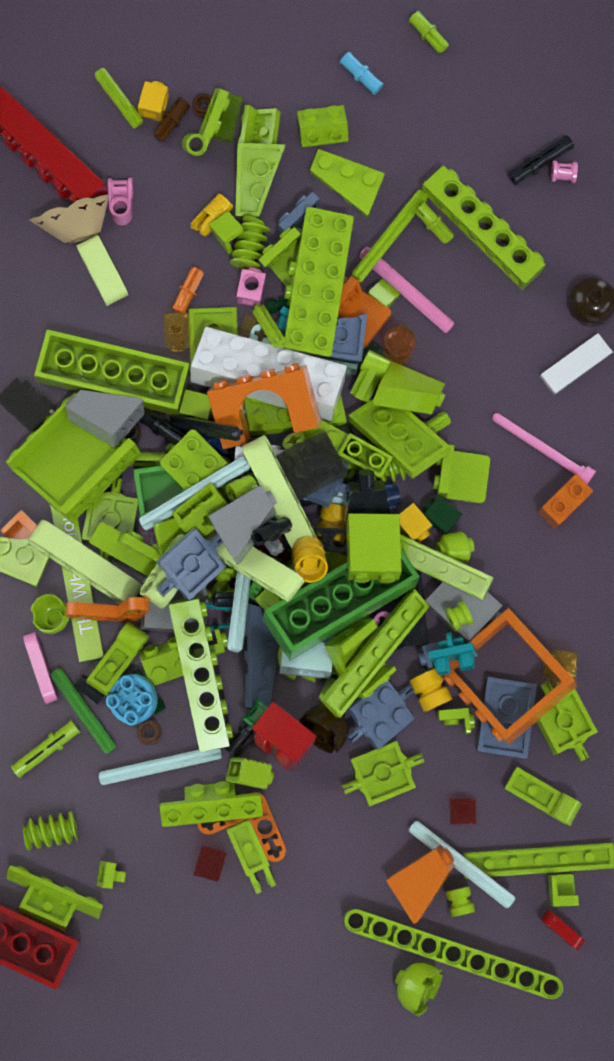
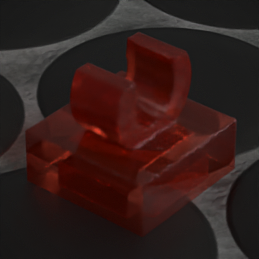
[450,799,476,825]

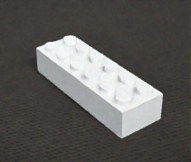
[191,327,347,421]

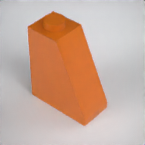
[386,844,455,924]

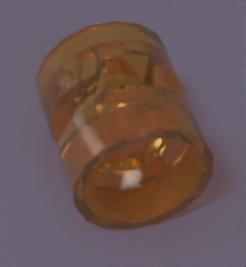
[382,325,416,364]

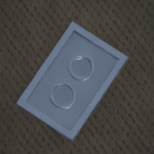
[477,677,537,759]

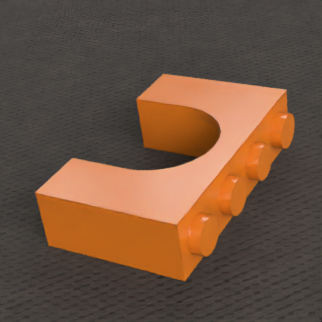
[207,363,322,449]

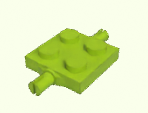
[82,478,139,561]
[537,681,598,762]
[342,741,425,807]

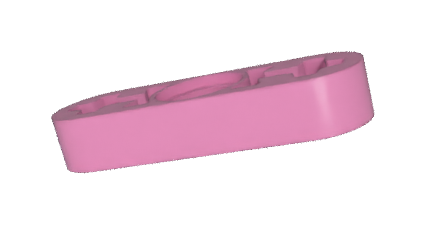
[23,632,58,704]

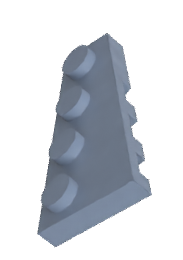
[244,604,279,709]

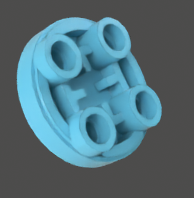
[106,674,158,725]

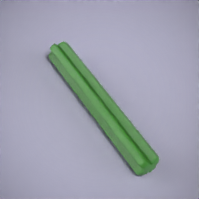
[50,668,116,754]

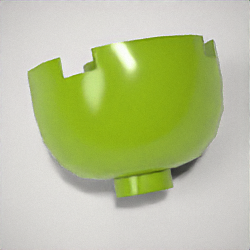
[395,962,443,1017]

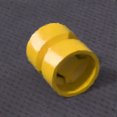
[315,503,346,545]
[291,536,328,583]
[409,669,453,713]

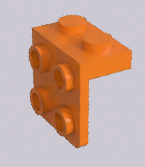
[337,276,391,348]

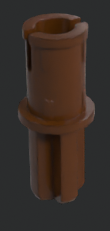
[154,98,190,142]

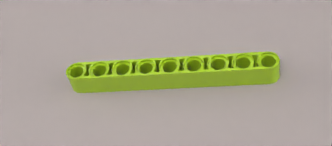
[344,908,563,999]

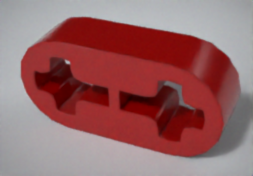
[540,910,585,951]

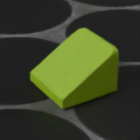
[368,279,401,308]

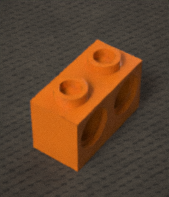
[538,474,593,529]

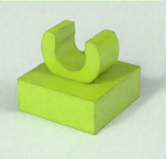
[96,860,126,889]

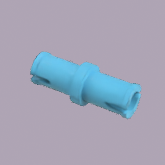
[339,52,384,95]

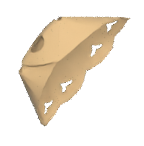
[29,194,109,244]

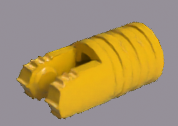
[190,193,234,237]

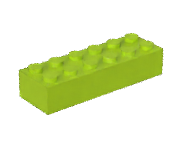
[34,329,191,416]

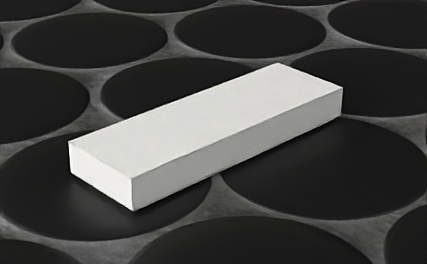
[540,333,613,395]

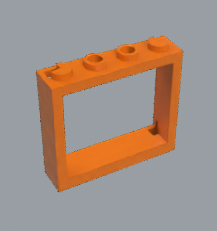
[442,608,577,745]

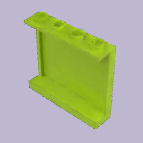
[6,393,141,524]

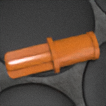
[171,267,204,315]

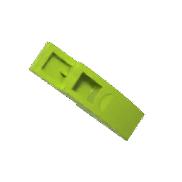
[301,420,393,479]

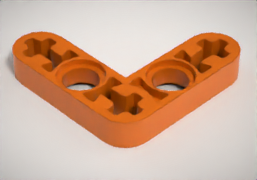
[66,597,150,623]
[197,792,286,862]

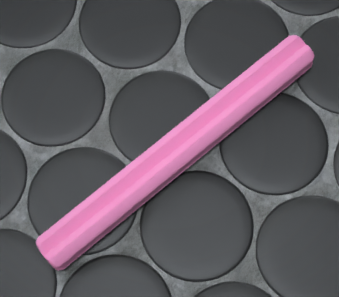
[359,247,454,333]

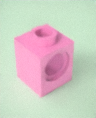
[236,268,266,307]

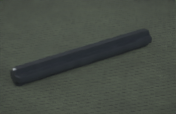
[168,415,243,441]

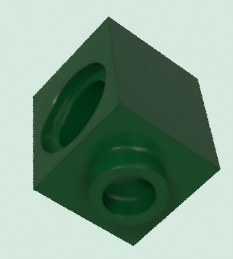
[422,495,462,535]

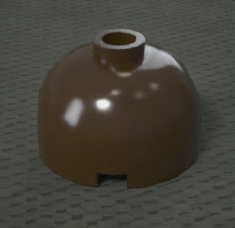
[567,277,614,327]
[299,704,349,754]

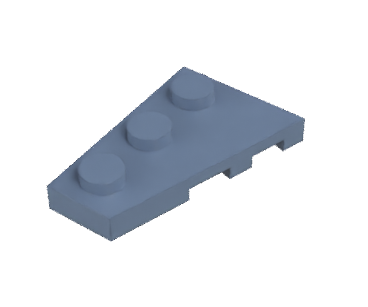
[292,314,367,363]

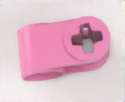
[108,177,133,226]

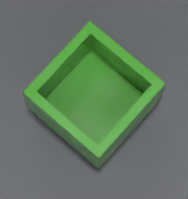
[133,466,185,518]

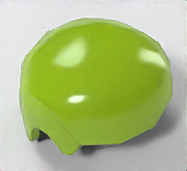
[31,594,69,634]

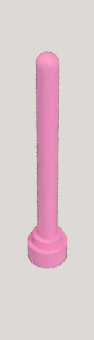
[492,413,596,484]

